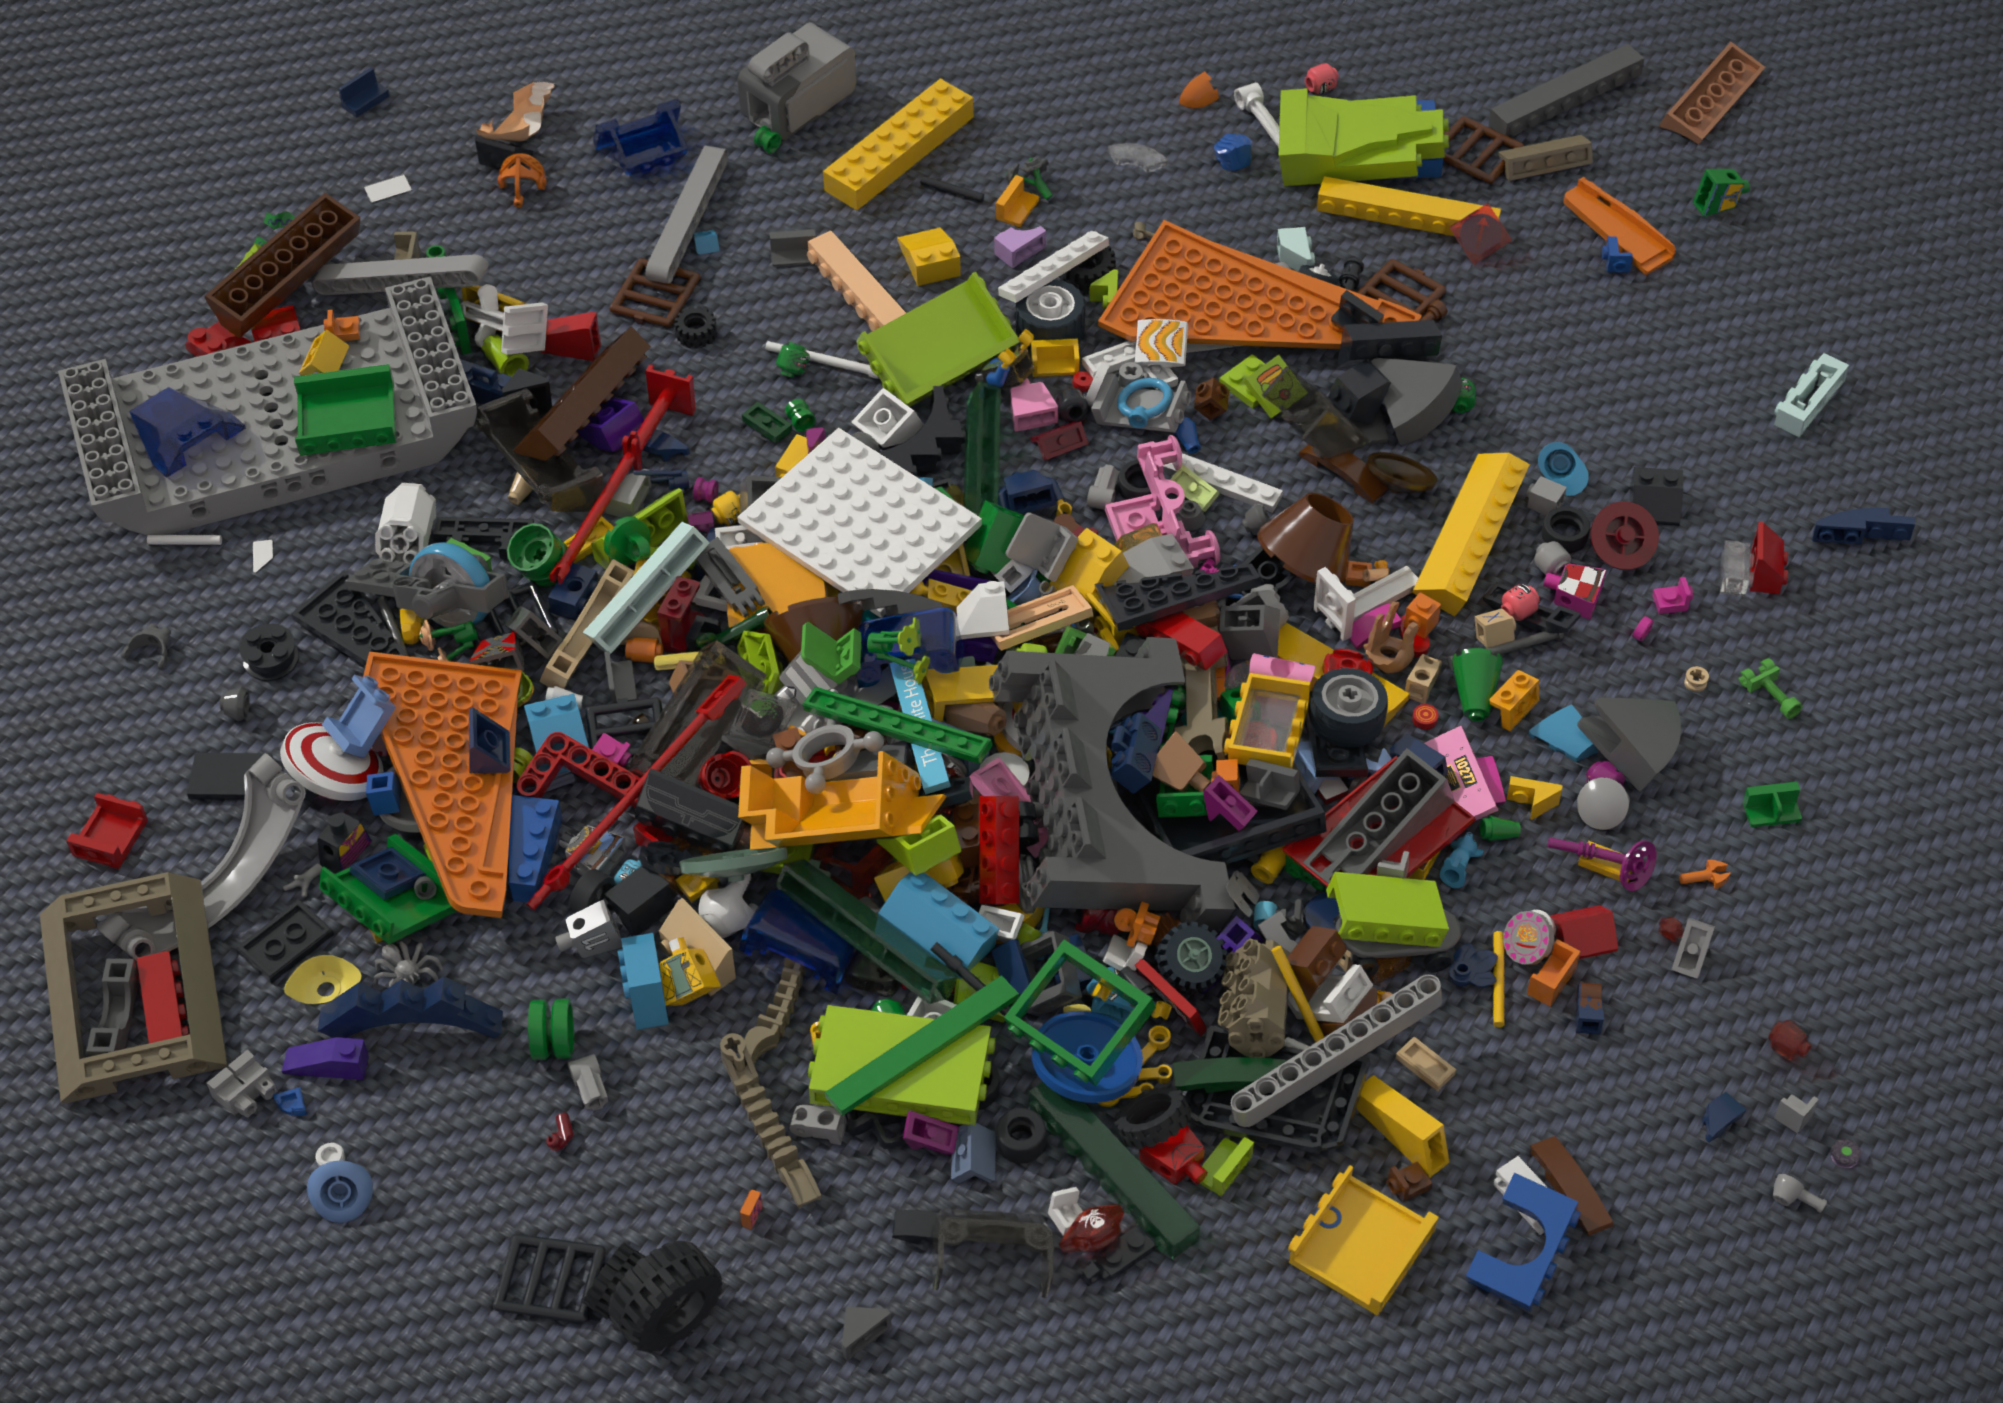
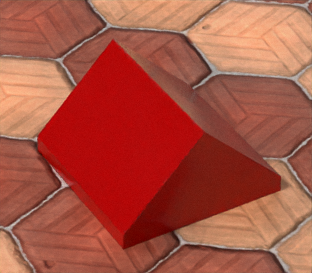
[1549,905,1618,959]

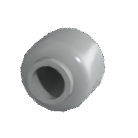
[1534,541,1571,576]

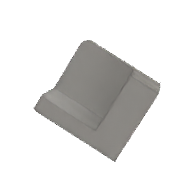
[1377,851,1409,878]
[1774,1094,1819,1134]

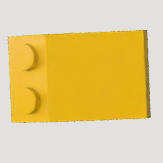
[897,228,961,286]
[1046,528,1129,610]

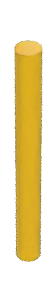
[1493,931,1504,1028]
[1271,946,1324,1043]

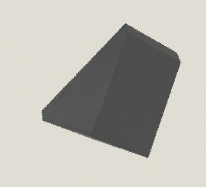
[842,1307,892,1361]

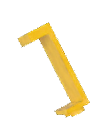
[922,665,1023,721]

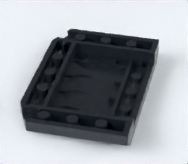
[1185,1025,1370,1153]

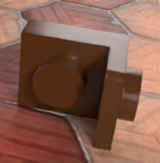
[1387,1162,1433,1203]

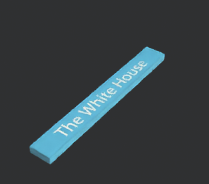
[887,643,951,795]

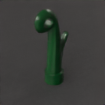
[696,606,773,649]

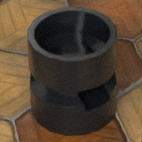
[1019,801,1039,848]

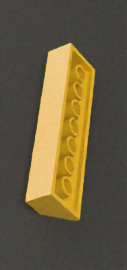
[1412,453,1530,616]

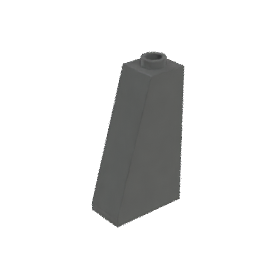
[826,741,914,782]

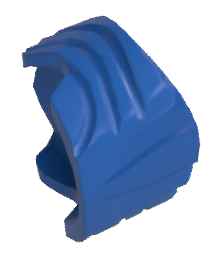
[1214,133,1252,171]

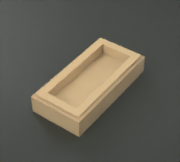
[1396,1037,1456,1091]

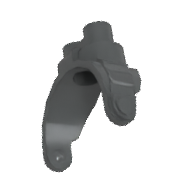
[121,623,171,670]

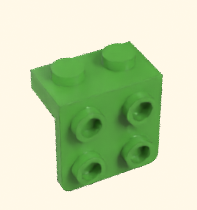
[801,622,862,684]

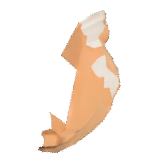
[476,82,554,142]

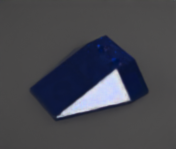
[129,387,246,478]

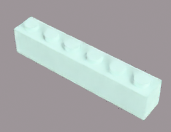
[583,522,709,654]

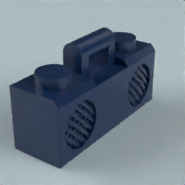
[460,359,511,412]
[1110,713,1162,794]

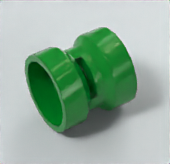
[785,399,816,432]

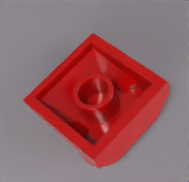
[185,322,252,357]

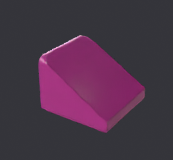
[806,428,825,454]

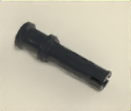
[1339,258,1364,291]

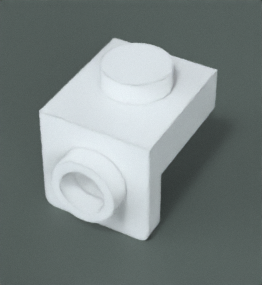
[1048,1187,1090,1236]

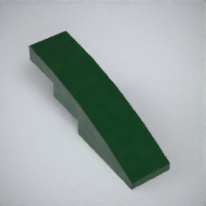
[1173,1057,1289,1094]

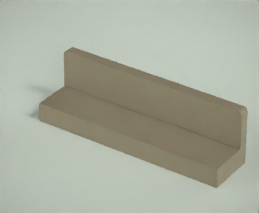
[1499,135,1593,181]

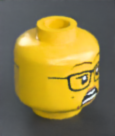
[711,491,741,527]

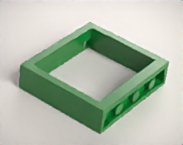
[1004,939,1156,1086]

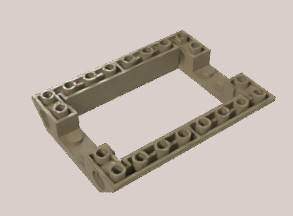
[40,872,228,1104]

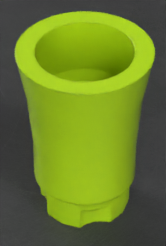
[481,335,529,377]

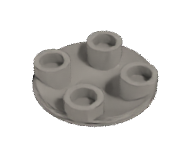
[1577,778,1630,830]

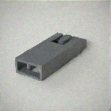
[695,537,765,618]

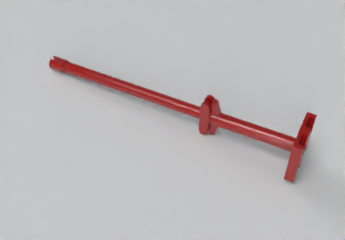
[549,364,696,584]

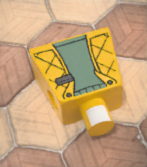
[659,937,721,1006]

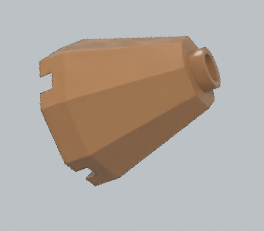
[943,702,1007,736]

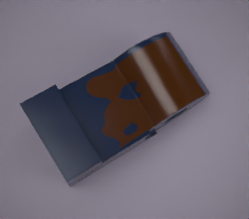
[1576,982,1604,1034]

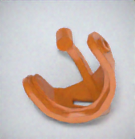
[498,154,547,208]

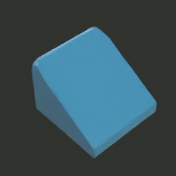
[693,230,719,255]

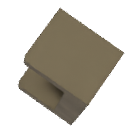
[394,232,421,260]

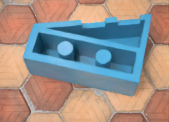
[618,933,669,1030]

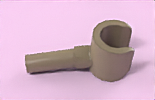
[1133,222,1155,240]

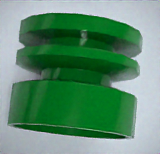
[507,523,568,587]

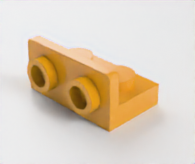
[1489,670,1540,731]

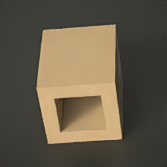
[1475,609,1516,648]

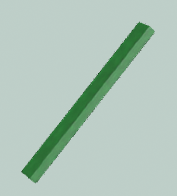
[802,687,993,764]
[825,975,1019,1116]

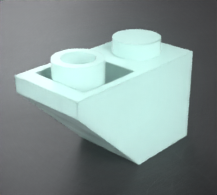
[1277,227,1315,272]

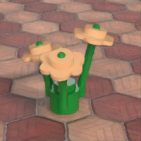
[420,620,478,662]

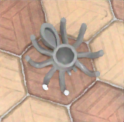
[374,941,443,987]

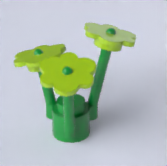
[867,617,930,684]

